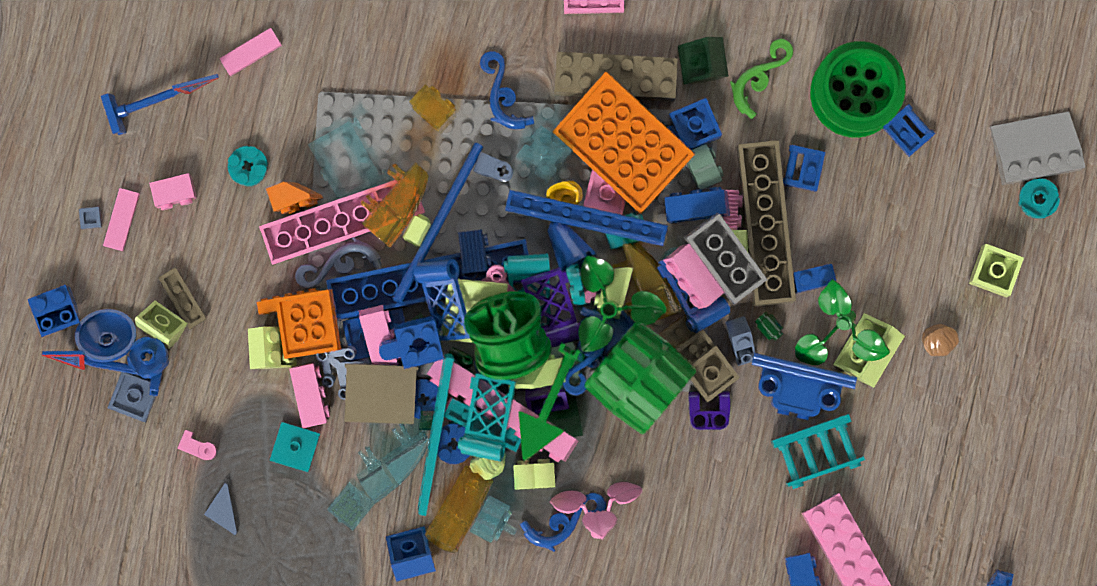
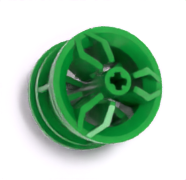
[464,291,552,380]

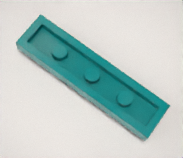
[444,398,521,452]

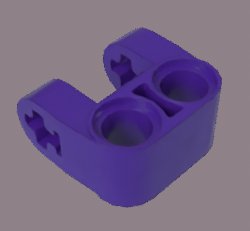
[688,391,730,430]

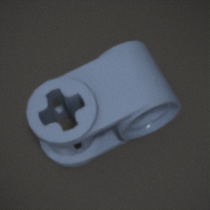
[473,152,513,182]

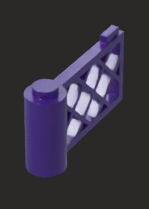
[521,267,581,348]

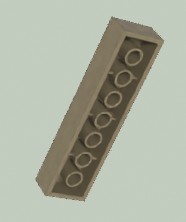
[737,140,796,307]

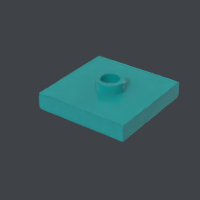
[269,422,321,472]

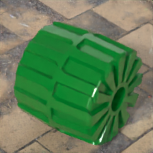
[584,321,697,435]

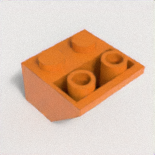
[266,182,323,215]

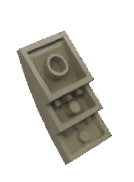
[658,314,740,402]

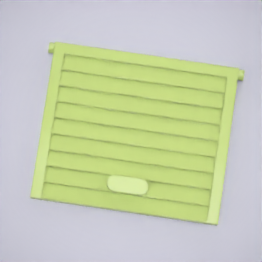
[441,279,508,342]

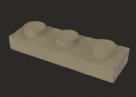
[158,267,207,330]

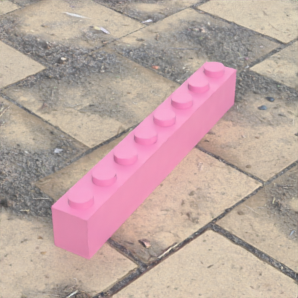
[427,356,578,463]

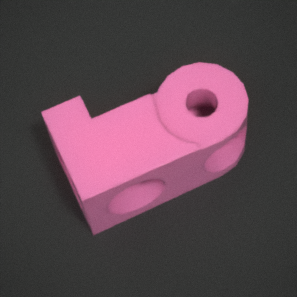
[177,430,218,460]

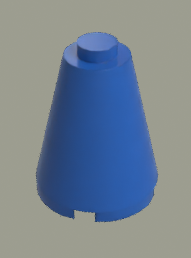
[547,222,597,277]

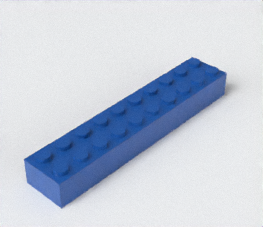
[326,239,529,321]

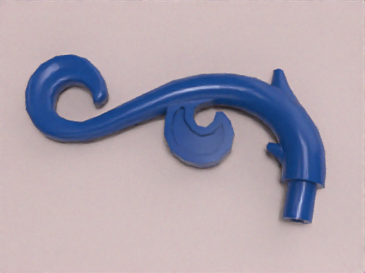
[480,51,534,129]
[563,307,615,395]
[520,493,606,552]

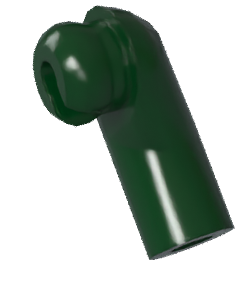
[448,347,473,369]

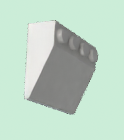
[990,112,1085,185]

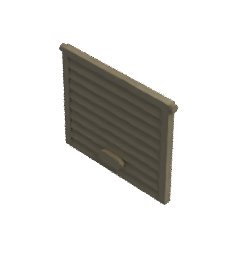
[344,363,418,424]

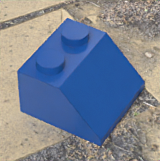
[386,526,436,582]

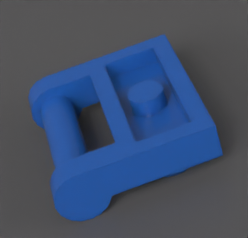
[883,104,936,157]
[783,145,826,192]

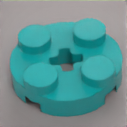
[227,146,268,187]
[1018,179,1060,219]
[566,264,586,306]

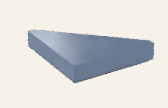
[204,483,238,535]

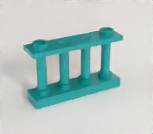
[771,414,865,489]

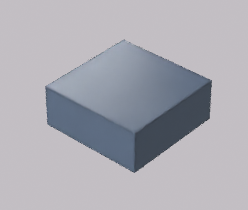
[79,207,102,230]

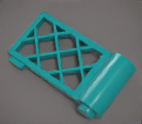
[503,253,551,327]
[458,373,516,462]

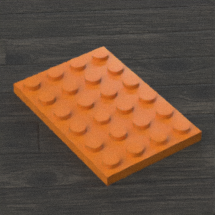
[552,72,696,214]

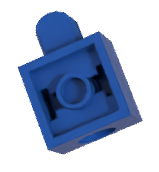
[667,98,722,150]
[379,316,444,369]

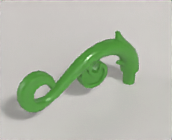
[730,39,793,119]

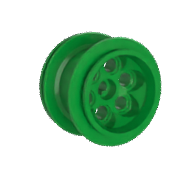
[810,41,906,138]

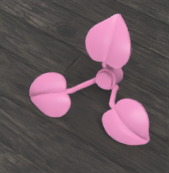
[550,482,642,539]

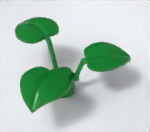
[579,256,667,352]
[795,279,890,365]

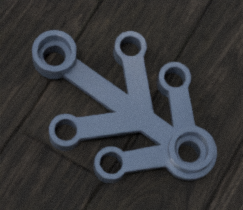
[314,346,372,400]

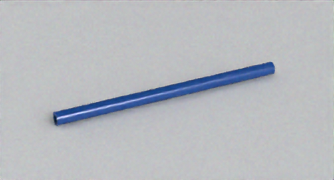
[393,143,483,303]

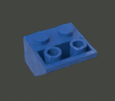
[27,285,80,337]

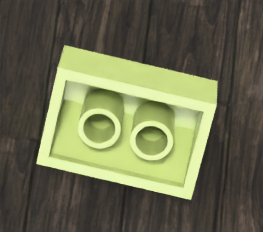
[833,313,905,388]

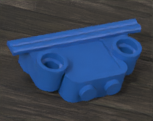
[751,353,857,421]

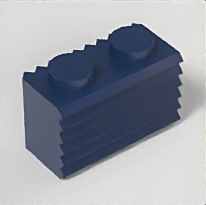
[458,229,491,274]

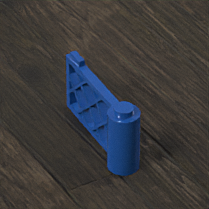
[657,256,731,333]
[414,259,470,341]

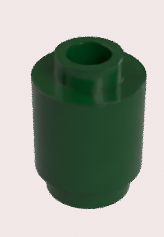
[755,311,784,341]

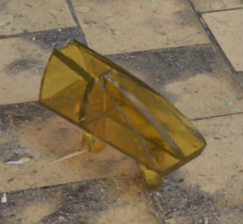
[361,162,428,247]
[612,243,682,321]
[425,465,494,553]

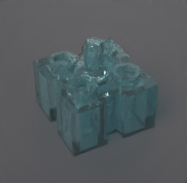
[516,125,573,184]
[470,495,517,543]

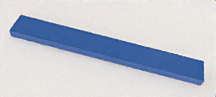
[505,190,668,246]

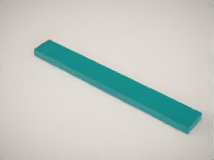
[417,353,454,516]

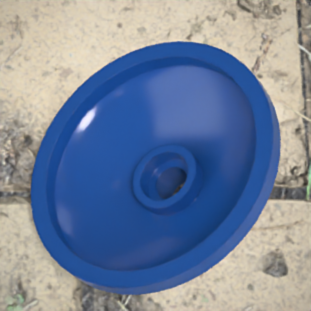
[75,309,137,362]

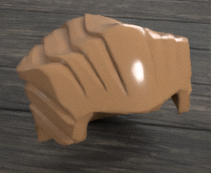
[922,324,959,356]

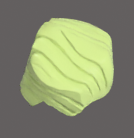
[470,454,506,480]

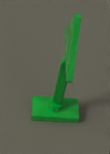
[518,343,585,461]

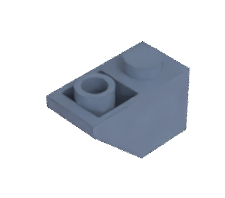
[725,316,755,366]

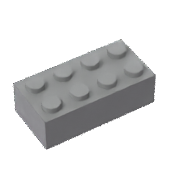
[684,213,767,304]

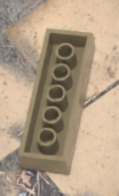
[555,52,678,102]

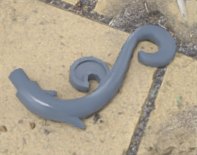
[295,237,383,289]

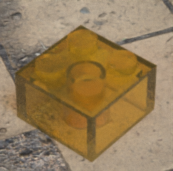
[409,84,457,134]

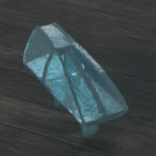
[356,424,430,504]

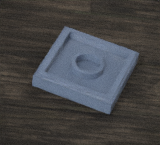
[108,372,161,423]

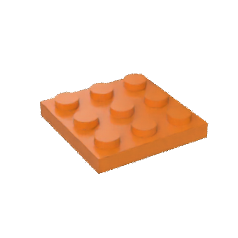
[275,289,341,359]

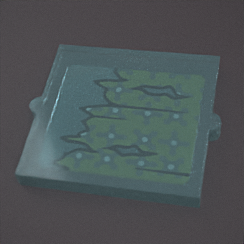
[327,482,375,531]

